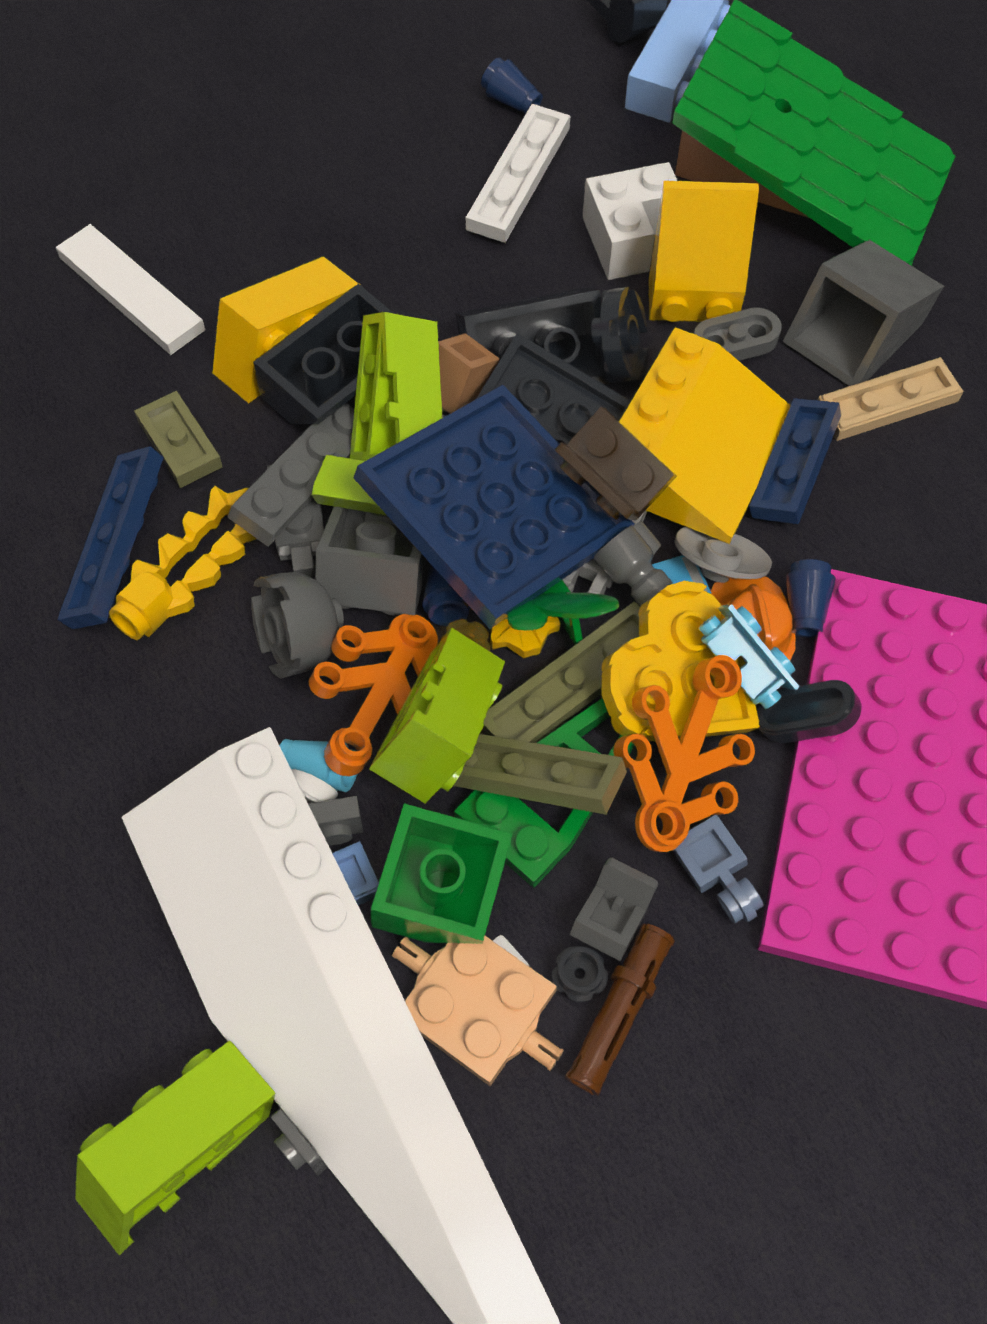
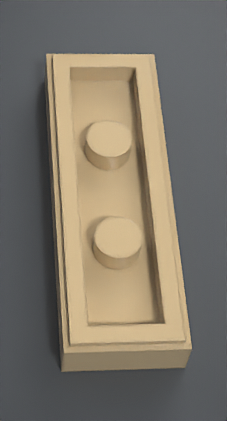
[818,357,963,441]

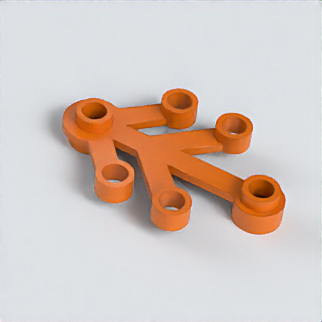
[309,614,438,776]
[613,655,755,852]

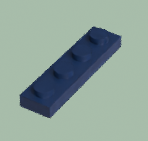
[57,446,164,629]

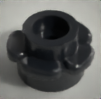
[552,946,608,1003]

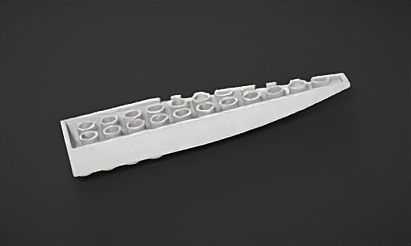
[122,727,560,1324]

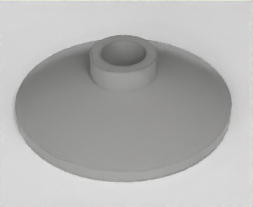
[675,527,772,582]

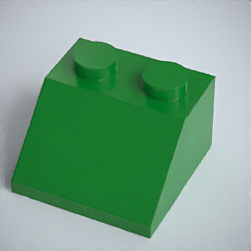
[371,803,513,944]

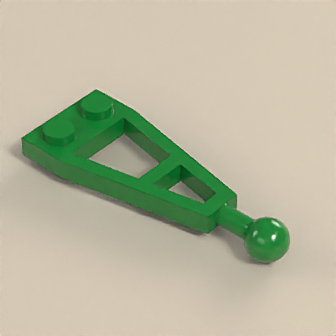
[454,698,635,888]

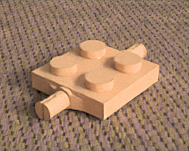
[392,936,564,1086]

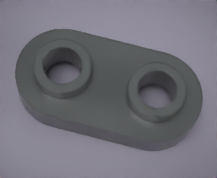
[694,308,781,361]

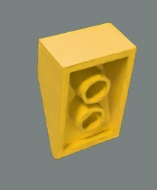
[649,181,759,322]

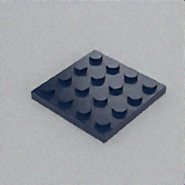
[353,385,635,629]

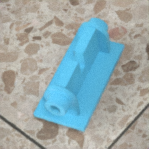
[698,604,800,709]

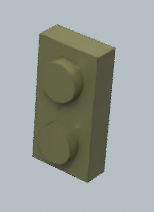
[134,391,223,488]

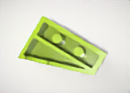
[350,312,442,461]
[369,628,505,803]
[75,1040,276,1255]

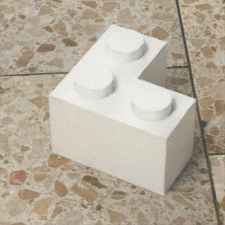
[583,162,677,280]

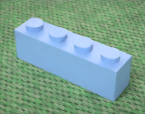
[625,0,730,123]

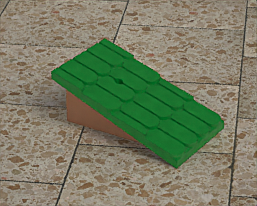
[672,0,956,266]

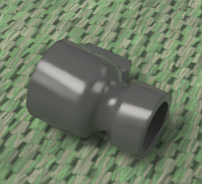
[594,520,673,607]

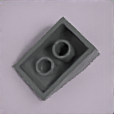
[315,506,428,615]

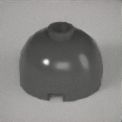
[251,572,344,679]

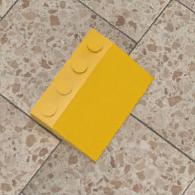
[619,327,791,544]

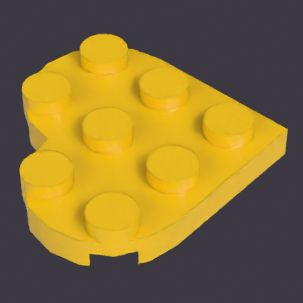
[602,581,760,742]

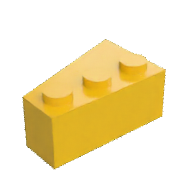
[212,256,360,403]

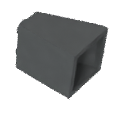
[783,240,944,386]

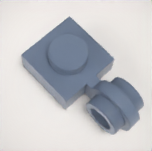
[672,814,763,924]

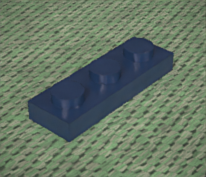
[749,398,841,524]

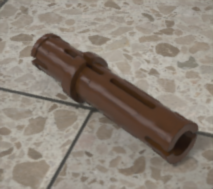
[565,923,675,1096]

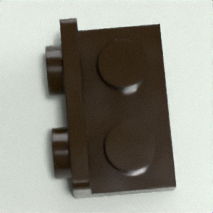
[555,406,677,521]

